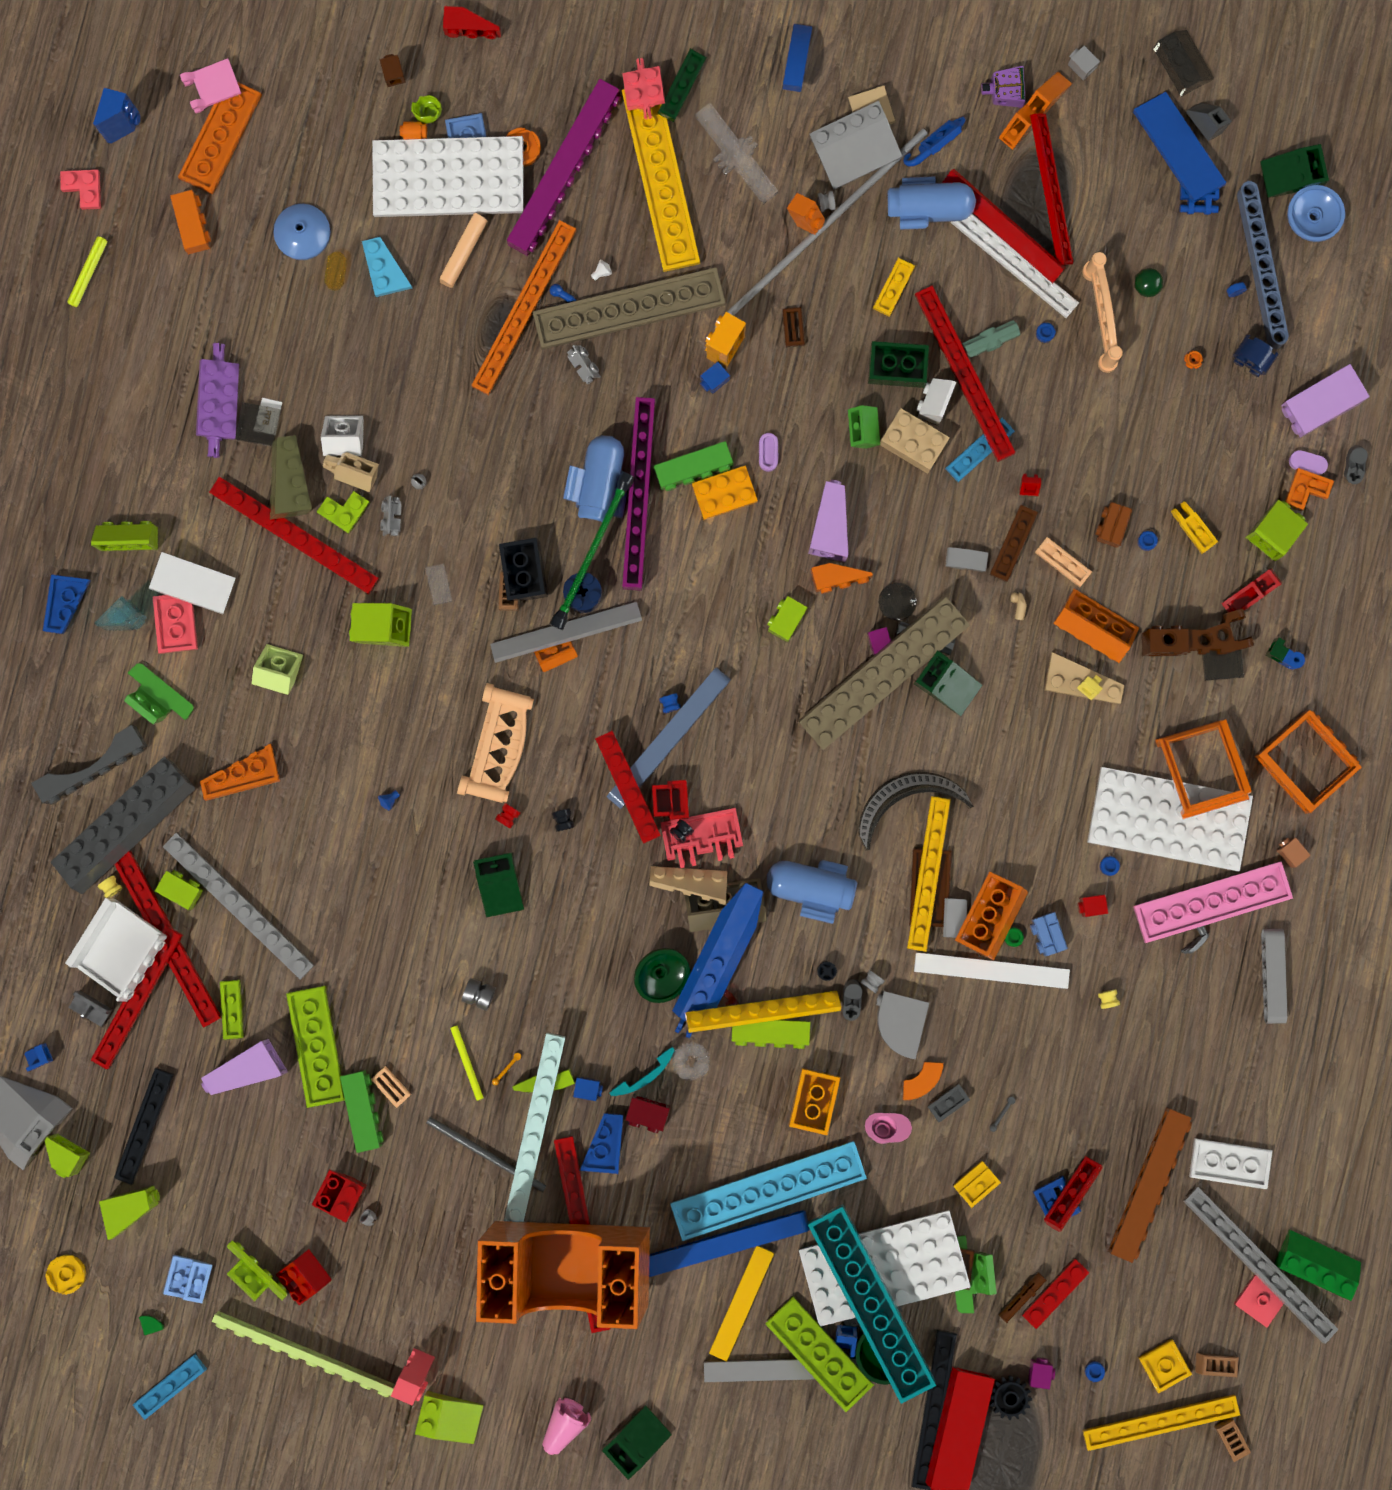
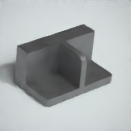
[68,991,113,1027]

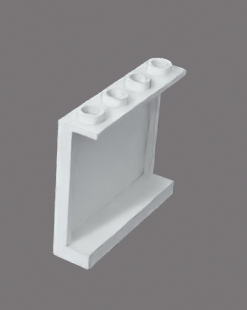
[65,898,167,1002]

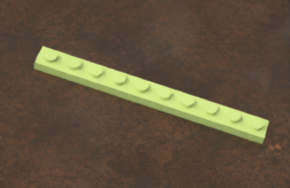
[212,1311,396,1397]

